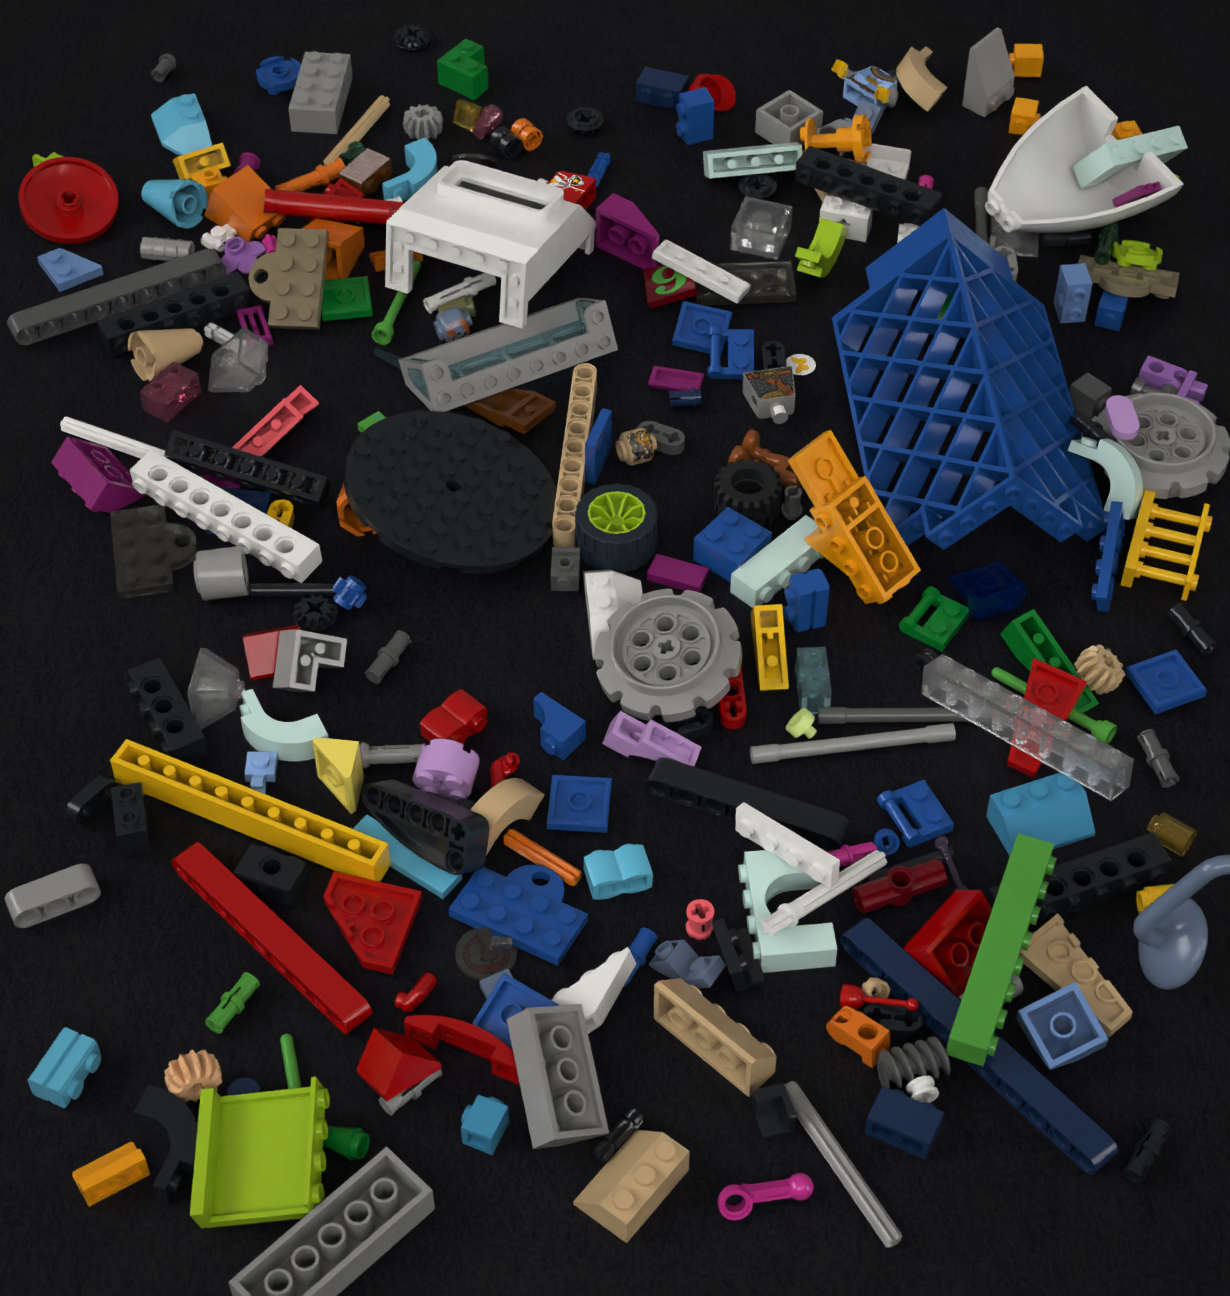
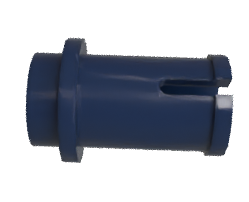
[669,387,702,408]

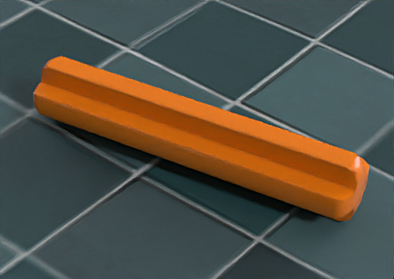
[503,829,582,886]

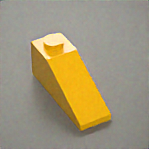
[751,604,789,691]

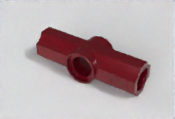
[852,859,948,914]

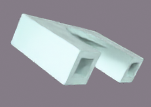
[1072,126,1188,189]
[738,846,837,973]

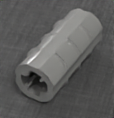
[140,237,195,262]

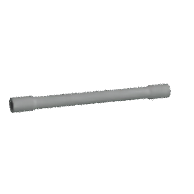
[750,723,956,764]

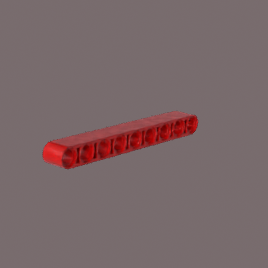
[171,842,373,1034]

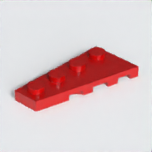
[1007,658,1087,778]

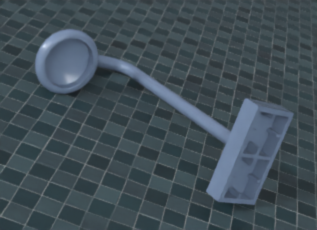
[1133,854,1230,990]

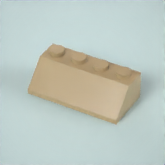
[654,978,777,1097]

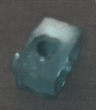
[795,647,832,714]

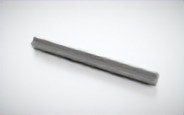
[785,1081,902,1248]

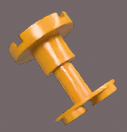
[800,114,872,163]

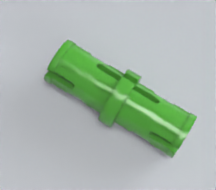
[205,972,260,1034]

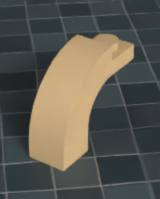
[896,47,948,112]
[471,778,545,856]

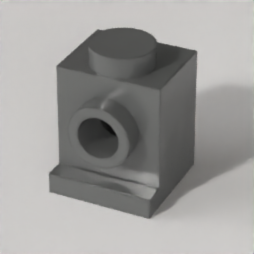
[551,547,580,592]

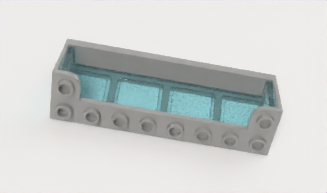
[399,297,618,412]

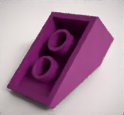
[596,193,659,269]

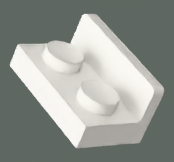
[860,144,911,180]

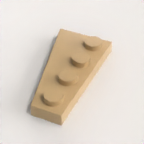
[1020,913,1133,1037]

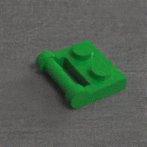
[899,586,971,652]

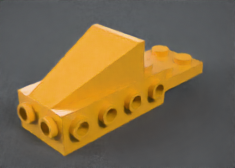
[787,430,921,604]

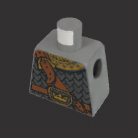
[742,366,795,424]

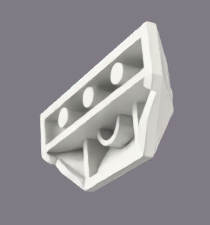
[583,569,643,660]

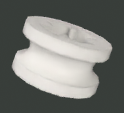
[906,1076,939,1103]

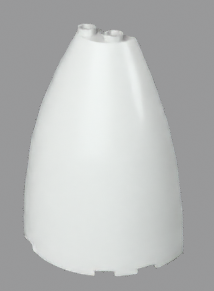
[985,86,1183,233]

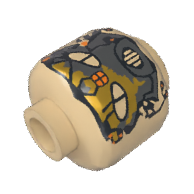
[616,428,657,466]

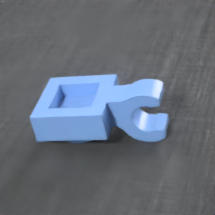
[244,752,278,794]

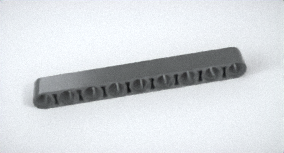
[7,248,226,346]

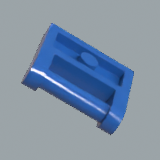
[707,327,754,379]
[877,780,954,847]

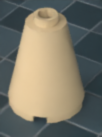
[128,328,203,381]

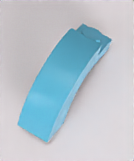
[382,137,438,201]

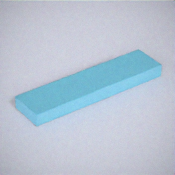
[353,815,462,899]

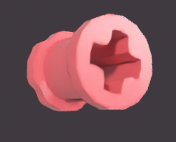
[686,899,715,940]

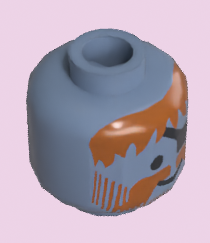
[433,306,473,343]

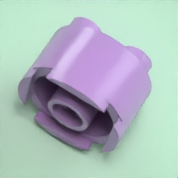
[413,739,480,802]

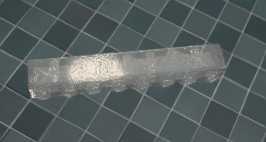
[921,654,1134,801]

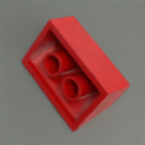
[902,890,992,997]

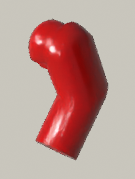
[490,752,520,788]
[394,973,437,1012]

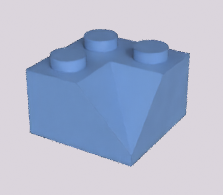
[1016,982,1109,1070]

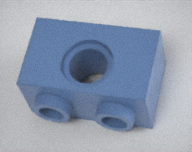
[1054,263,1093,323]

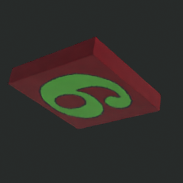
[643,264,698,309]

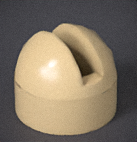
[861,977,890,998]

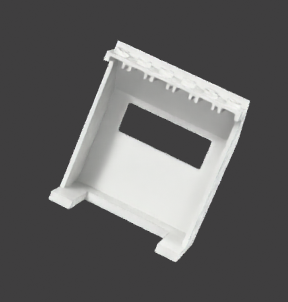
[385,160,596,329]

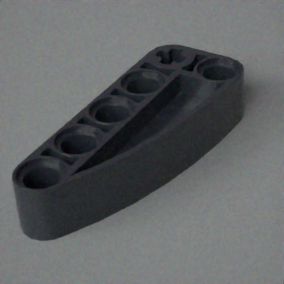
[362,779,489,875]

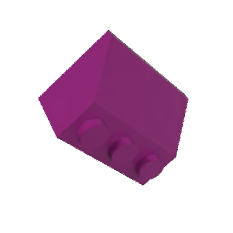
[51,437,146,513]

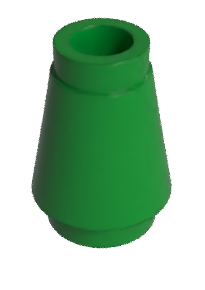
[323,1125,370,1161]

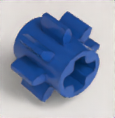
[332,575,367,610]

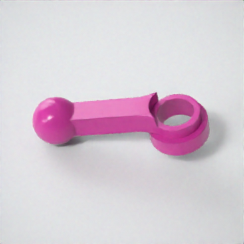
[718,1173,814,1220]

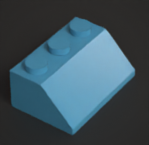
[986,769,1095,856]

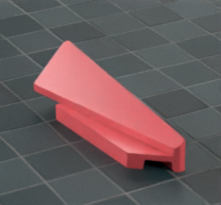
[232,385,319,457]

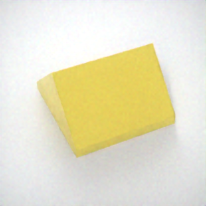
[312,737,364,814]

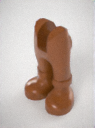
[728,429,801,490]

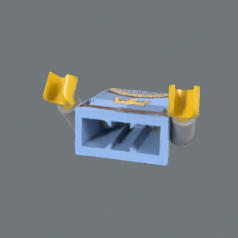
[831,60,899,109]

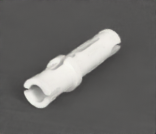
[423,272,496,314]

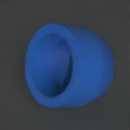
[874,828,900,855]

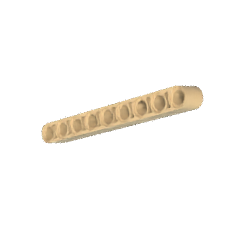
[552,363,597,548]

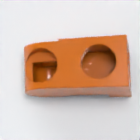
[826,1006,890,1068]

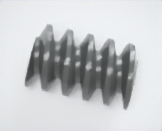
[877,1036,950,1089]

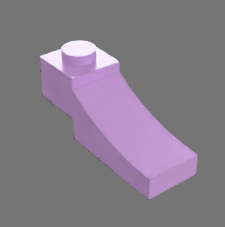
[602,711,701,767]

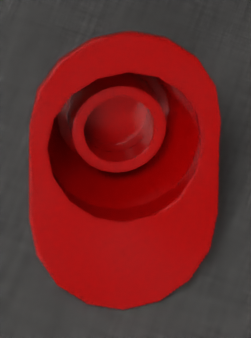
[689,74,736,111]

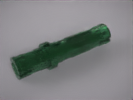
[1094,222,1119,265]

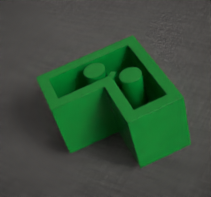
[437,39,488,100]

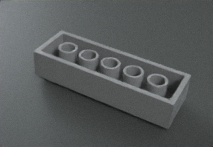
[229,1147,435,1296]

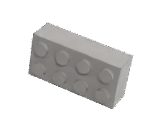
[289,51,353,134]

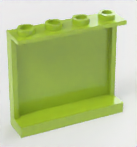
[190,1077,330,1229]

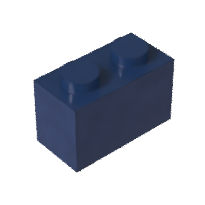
[636,67,689,110]
[865,1086,944,1160]

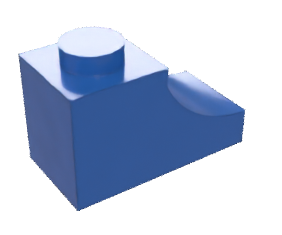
[533,692,586,760]

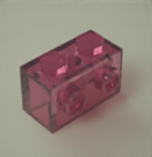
[140,361,201,423]

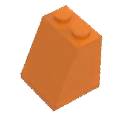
[205,165,286,242]
[302,218,365,280]

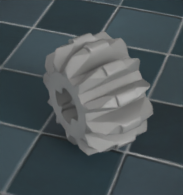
[403,104,443,140]

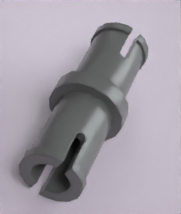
[365,630,411,684]
[1137,729,1180,788]

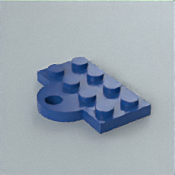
[449,865,588,966]

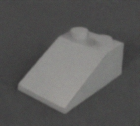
[962,27,1014,117]

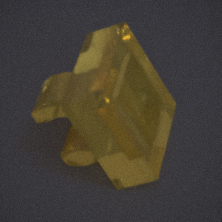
[453,99,482,131]

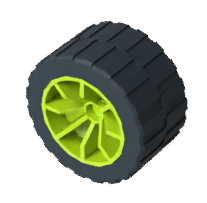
[575,484,658,573]

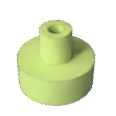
[786,708,817,739]

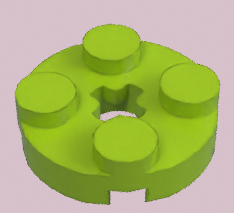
[1111,240,1163,270]

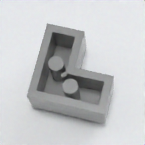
[273,629,347,692]

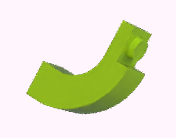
[795,218,848,278]

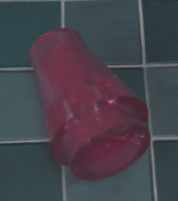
[472,105,503,139]

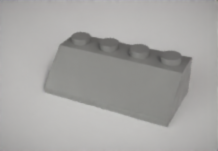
[507,1004,609,1149]

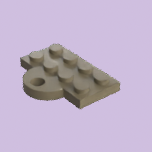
[249,228,329,330]
[1078,255,1179,299]

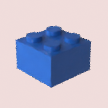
[693,507,772,583]

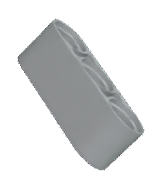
[5,864,101,928]

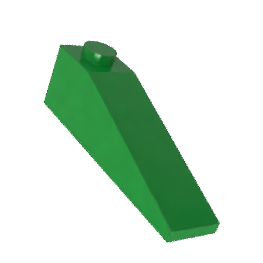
[1000,609,1099,713]

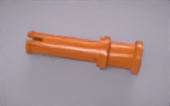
[275,157,345,192]

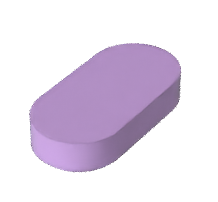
[1105,395,1140,440]

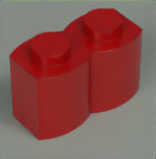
[420,689,488,745]

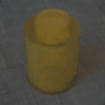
[1147,812,1197,857]

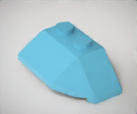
[151,93,212,156]

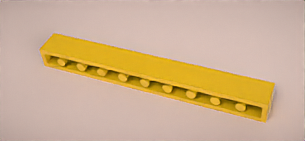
[110,739,391,882]

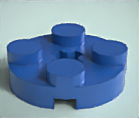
[256,56,301,95]

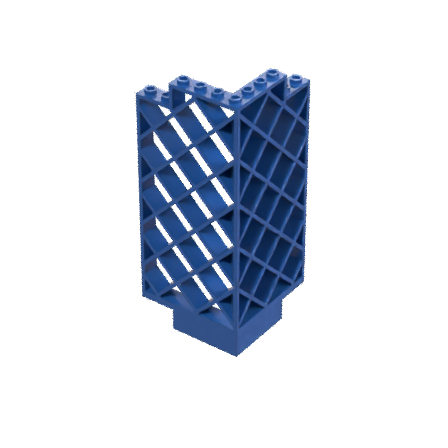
[832,208,1107,550]

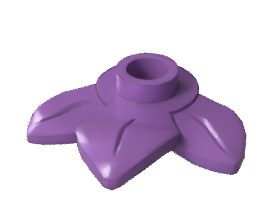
[221,237,266,275]

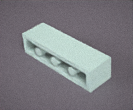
[703,142,802,179]
[730,515,824,608]

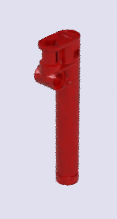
[264,189,405,225]

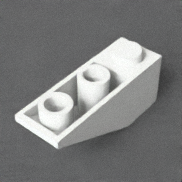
[552,947,636,1034]

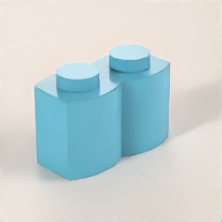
[584,844,653,900]

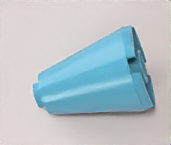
[142,179,208,229]

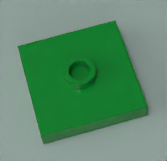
[321,276,373,321]

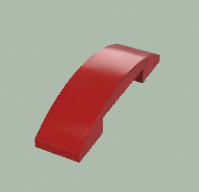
[404,1015,520,1085]

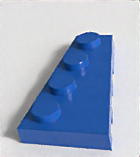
[1092,501,1126,612]

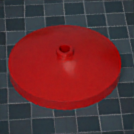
[19,157,118,244]

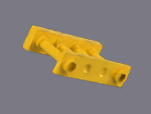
[1120,490,1213,601]

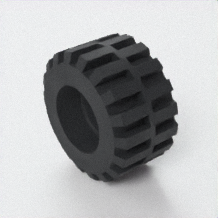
[713,459,783,527]

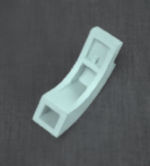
[1068,437,1143,520]
[239,689,328,761]

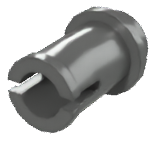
[151,54,176,82]
[781,485,803,520]

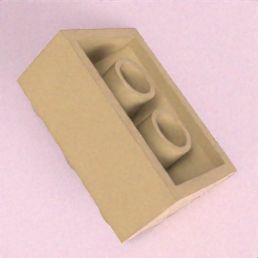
[573,1130,690,1243]

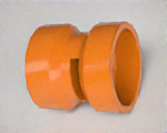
[510,118,543,151]

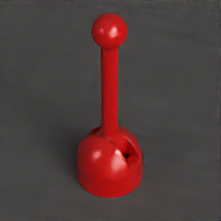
[840,984,919,1011]

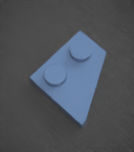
[38,248,104,292]

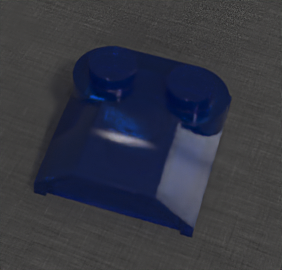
[949,561,1027,620]

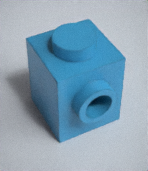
[461,1095,509,1155]

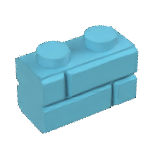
[28,1027,101,1108]

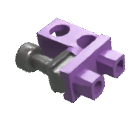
[1130,355,1208,404]

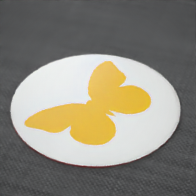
[786,354,816,375]

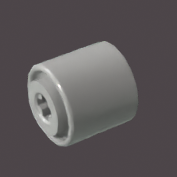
[194,546,249,601]

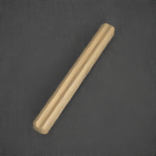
[324,95,390,165]

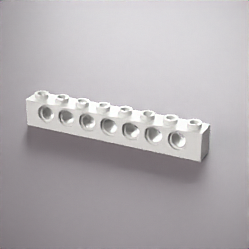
[130,449,322,583]

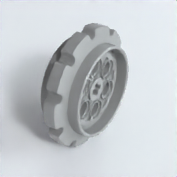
[1096,392,1230,499]
[594,589,742,722]

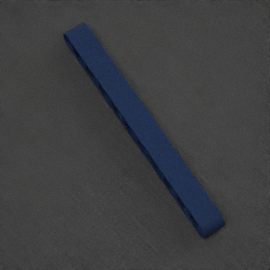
[839,918,1118,1175]

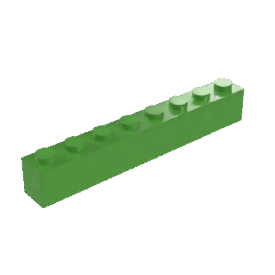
[946,833,1057,1067]

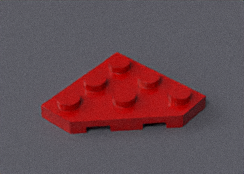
[323,872,422,975]

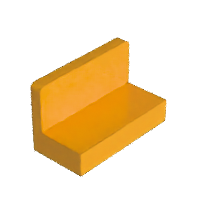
[72,1142,150,1207]

